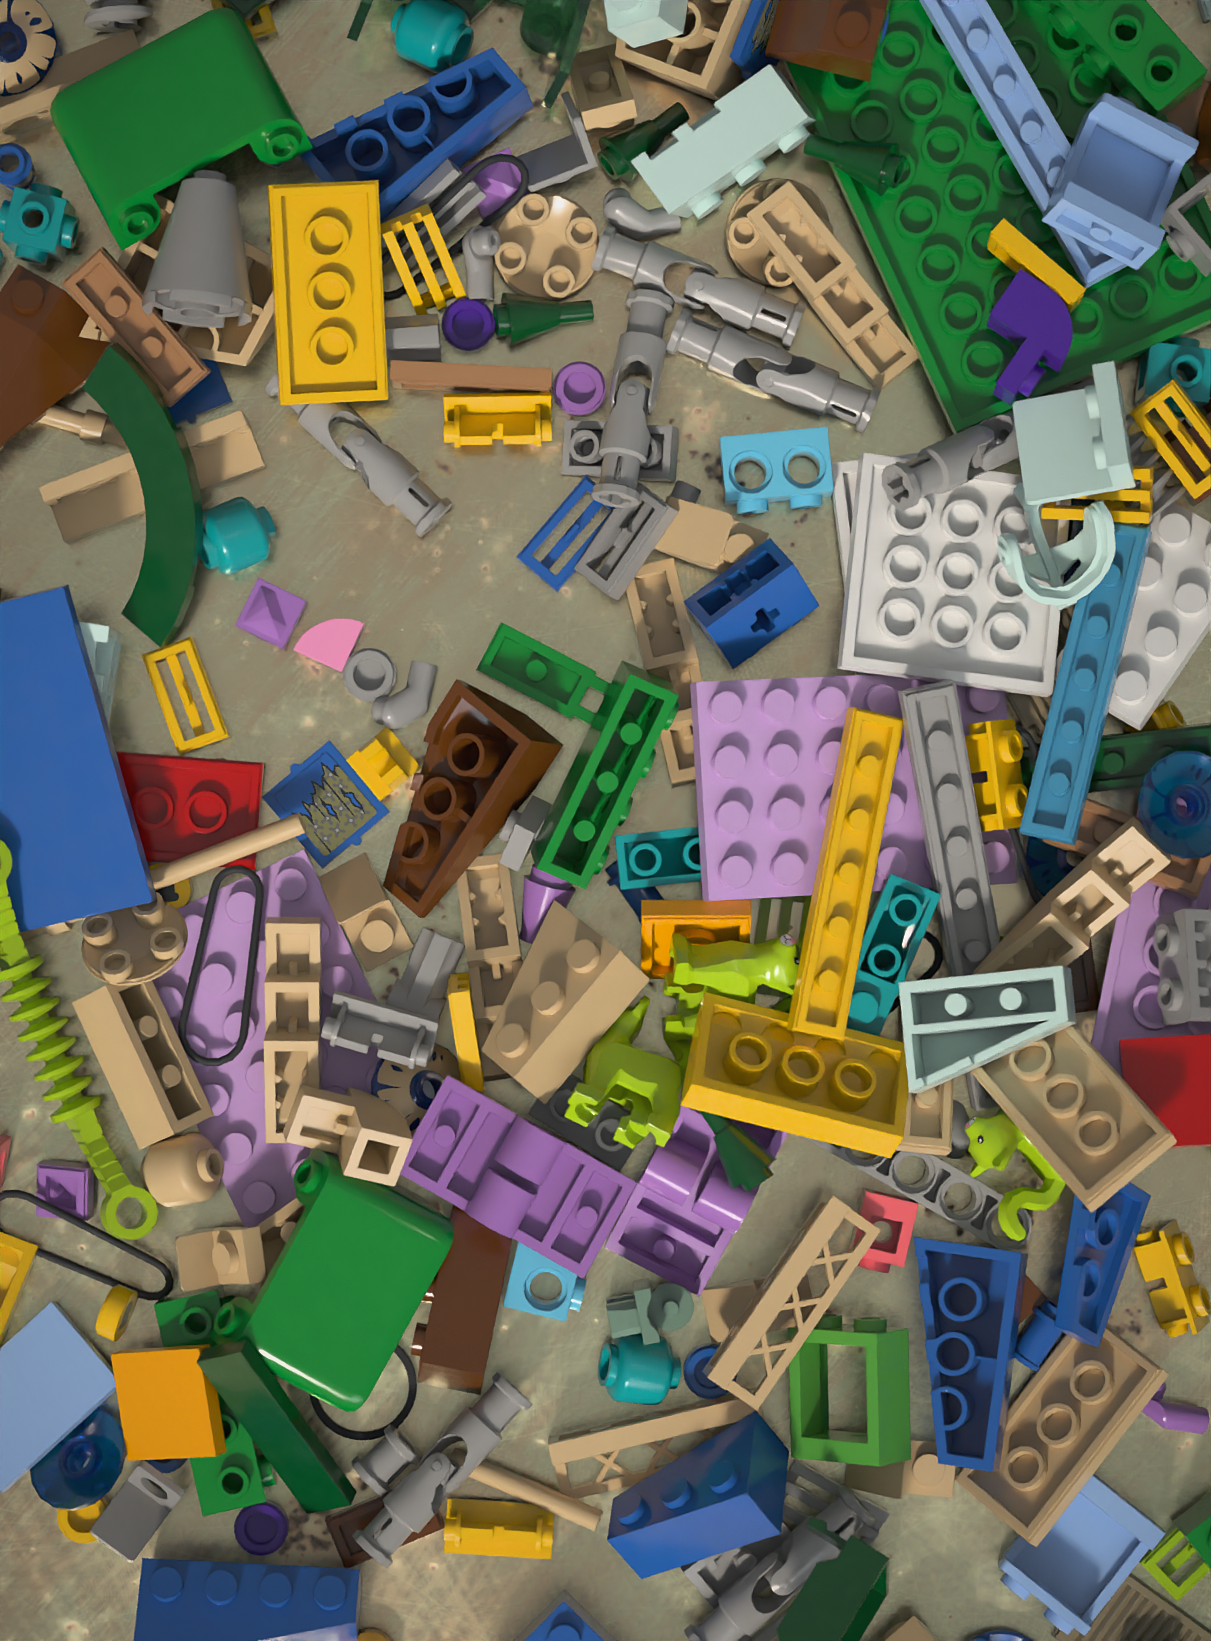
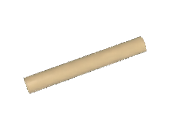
[449,1448,603,1531]

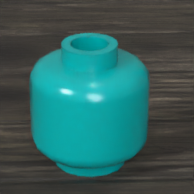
[391,0,474,73]
[198,496,276,575]
[598,1333,681,1405]

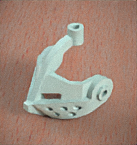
[997,481,1116,610]

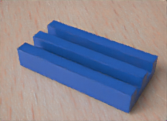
[517,475,615,593]

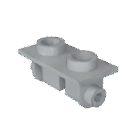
[321,990,439,1070]

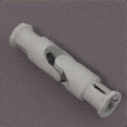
[591,224,807,348]
[591,289,674,508]
[666,307,882,433]
[264,372,453,538]
[881,391,1060,510]
[352,1372,533,1568]
[684,1484,877,1641]

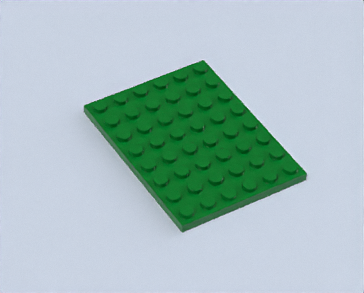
[782,0,1211,434]

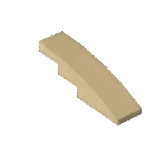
[747,181,919,389]
[626,557,703,788]
[973,816,1172,975]
[457,853,523,1082]
[264,917,322,1143]

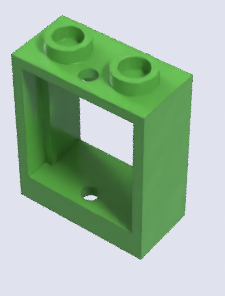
[788,1314,911,1467]

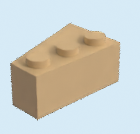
[481,900,650,1104]

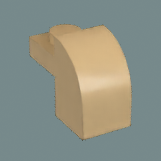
[283,1085,413,1187]

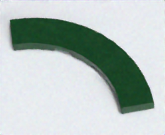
[82,343,203,648]

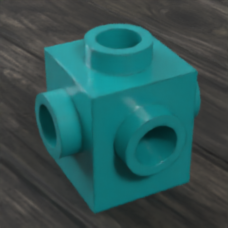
[0,183,80,265]
[1135,337,1211,418]

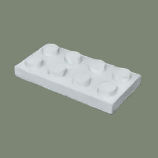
[1054,502,1211,731]

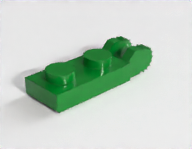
[476,622,611,726]

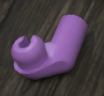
[1141,1382,1210,1434]

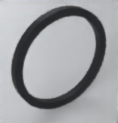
[309,1345,417,1440]

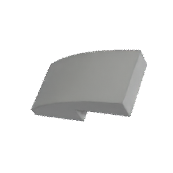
[561,420,679,482]

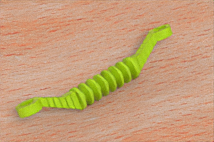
[0,840,158,1240]

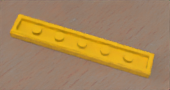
[787,707,903,1040]

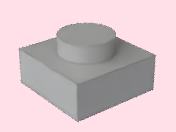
[499,795,552,872]

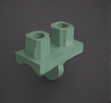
[606,1278,694,1345]

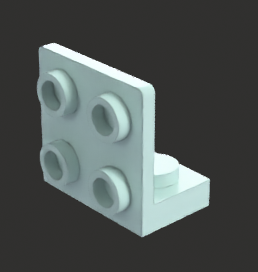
[1012,361,1136,505]

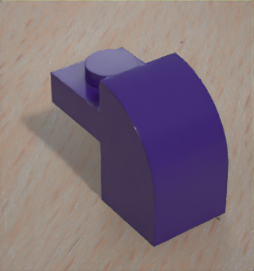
[986,269,1073,406]

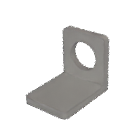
[517,91,597,192]
[1161,173,1211,277]
[90,1460,185,1562]

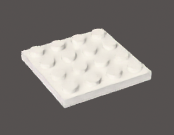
[837,453,1071,697]

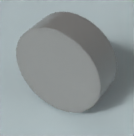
[343,648,397,702]

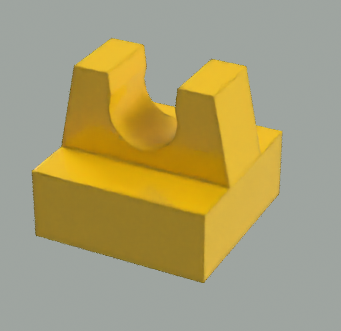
[346,727,422,801]

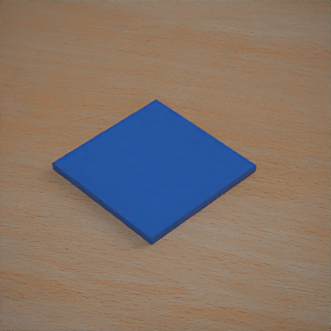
[0,584,157,932]

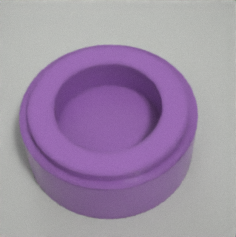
[553,361,606,417]

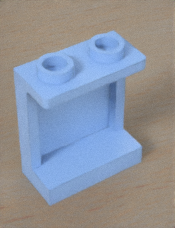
[1041,93,1199,270]
[998,1474,1166,1636]

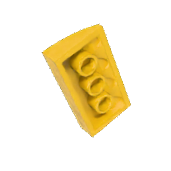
[680,992,909,1158]

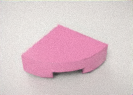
[293,618,365,673]

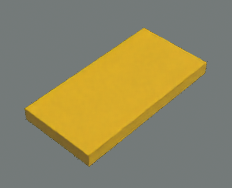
[267,180,388,405]

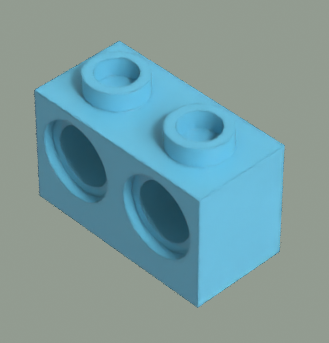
[718,427,834,515]
[503,1242,587,1322]

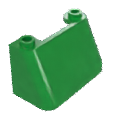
[50,8,313,250]
[209,1148,454,1413]

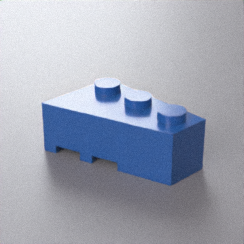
[607,1411,789,1579]

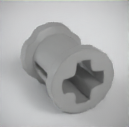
[351,1424,423,1497]

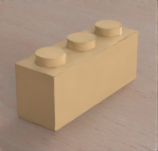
[72,980,214,1150]

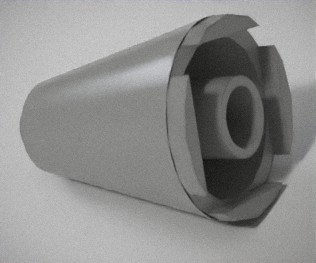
[142,170,253,328]

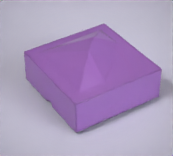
[461,148,530,220]
[235,577,308,650]
[36,1159,94,1221]

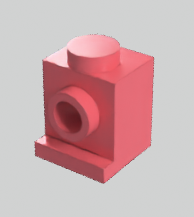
[848,1187,919,1273]

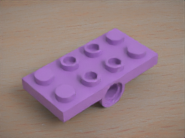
[400,1075,638,1279]
[604,1106,788,1297]

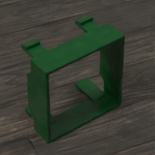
[776,1518,889,1641]

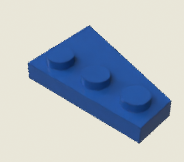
[1054,1182,1151,1347]

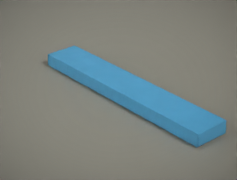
[1019,522,1152,846]

